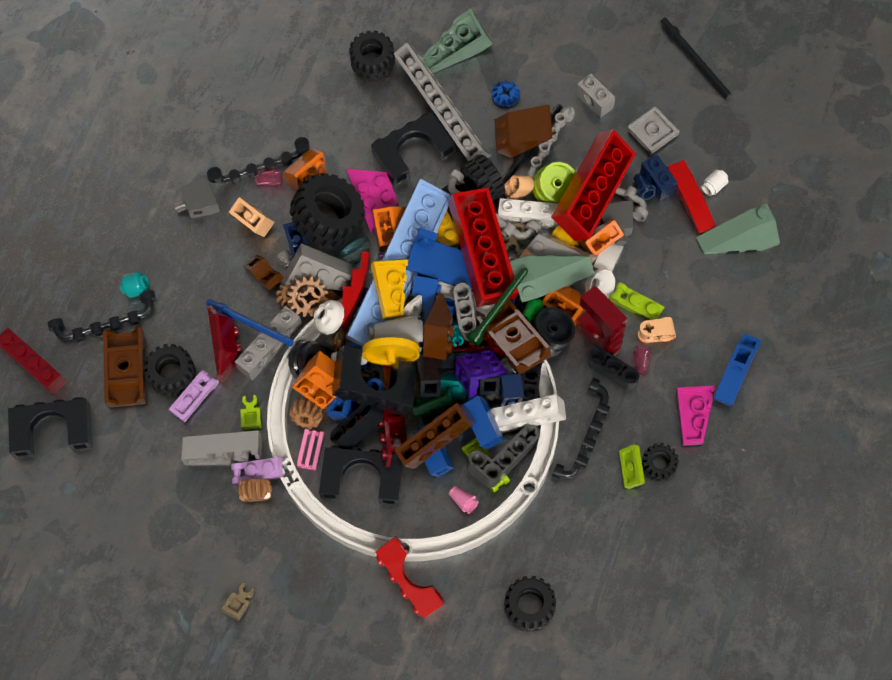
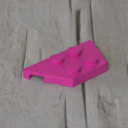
[346,169,399,232]

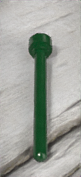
[466,268,528,346]

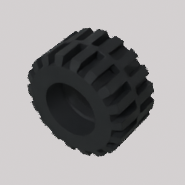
[349,30,395,80]
[460,154,505,201]
[144,344,196,397]
[504,576,556,632]

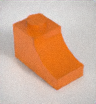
[579,219,624,256]

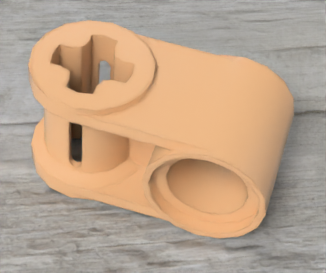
[504,175,534,200]
[637,317,676,344]

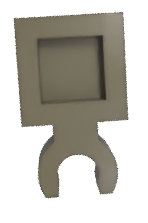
[504,222,526,254]
[221,582,254,621]

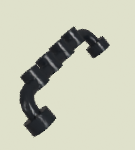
[207,137,310,184]
[47,291,156,342]
[551,377,610,480]

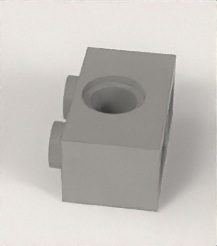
[576,73,615,118]

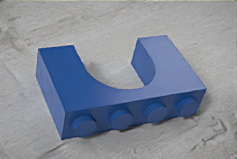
[412,396,505,477]

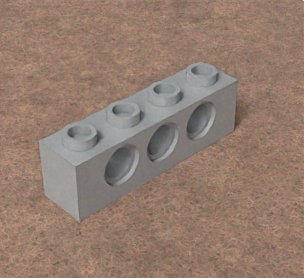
[235,306,302,381]

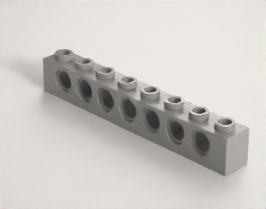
[394,43,491,161]

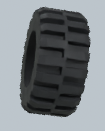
[290,173,365,247]

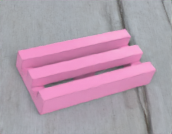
[296,429,325,471]

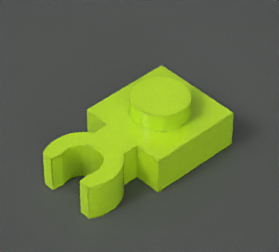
[240,395,262,430]

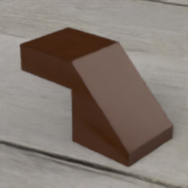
[243,255,284,290]

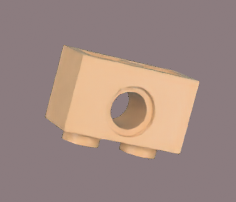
[229,197,275,237]

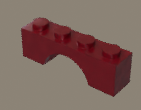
[0,328,66,396]

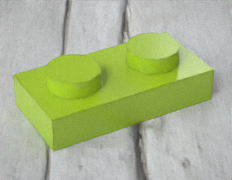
[619,445,645,489]

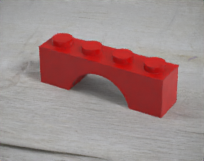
[375,535,445,618]

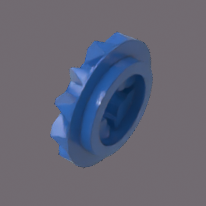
[492,80,520,107]

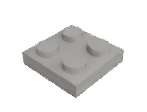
[627,106,679,155]

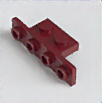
[378,409,407,467]

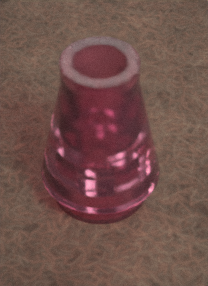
[255,169,283,187]
[633,346,652,375]

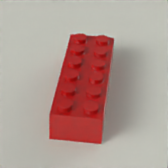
[551,129,636,241]
[448,188,519,307]

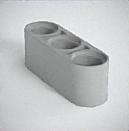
[453,283,478,341]

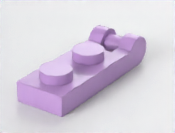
[169,370,219,423]
[231,457,283,484]

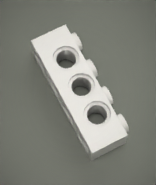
[498,198,559,230]
[490,394,566,433]

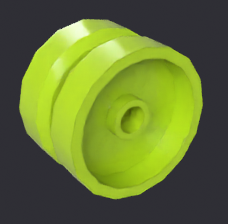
[532,162,576,204]

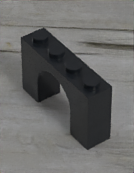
[371,111,457,186]
[332,345,417,415]
[416,352,500,397]
[8,397,92,458]
[319,445,404,506]

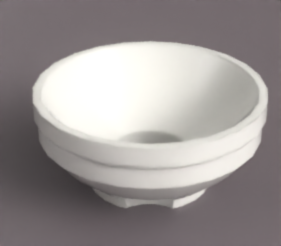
[585,269,615,299]
[314,300,344,335]

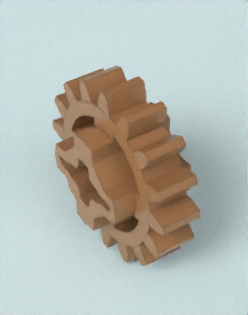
[286,275,328,317]

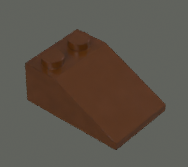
[494,104,552,158]
[423,293,455,360]

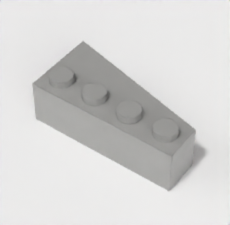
[181,430,264,465]

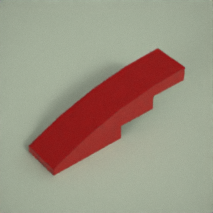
[667,160,716,234]
[341,252,370,329]

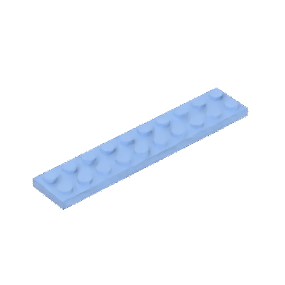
[346,179,452,346]

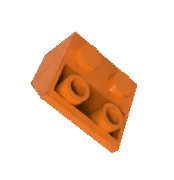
[284,149,327,191]
[372,207,406,250]
[542,286,586,326]
[292,351,337,409]

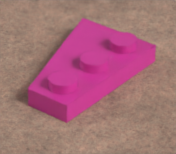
[676,385,716,446]

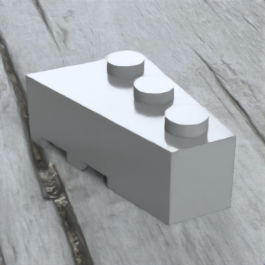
[527,233,598,286]
[285,243,353,291]

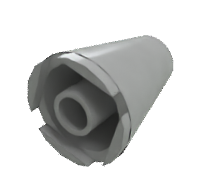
[368,315,423,352]

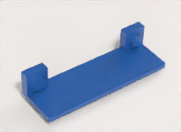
[406,228,518,304]

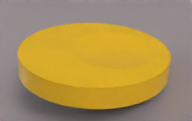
[362,337,420,365]

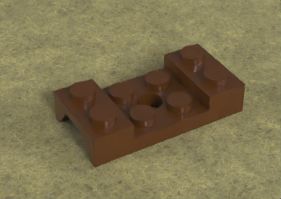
[476,299,552,374]
[103,327,147,408]

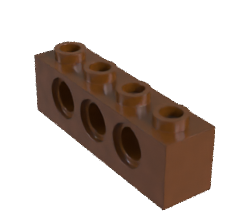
[395,403,476,469]

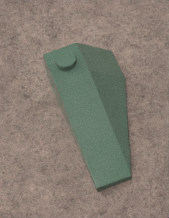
[421,9,493,73]
[696,203,780,254]
[510,255,595,302]

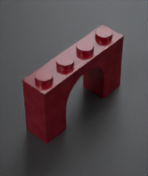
[576,285,628,356]

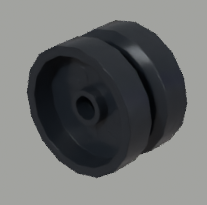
[530,307,575,357]
[288,341,336,379]

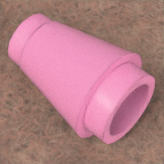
[449,486,479,514]

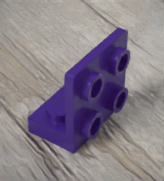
[455,350,507,398]

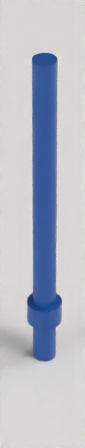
[206,299,294,346]

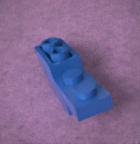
[714,334,762,407]

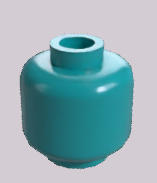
[120,271,150,298]

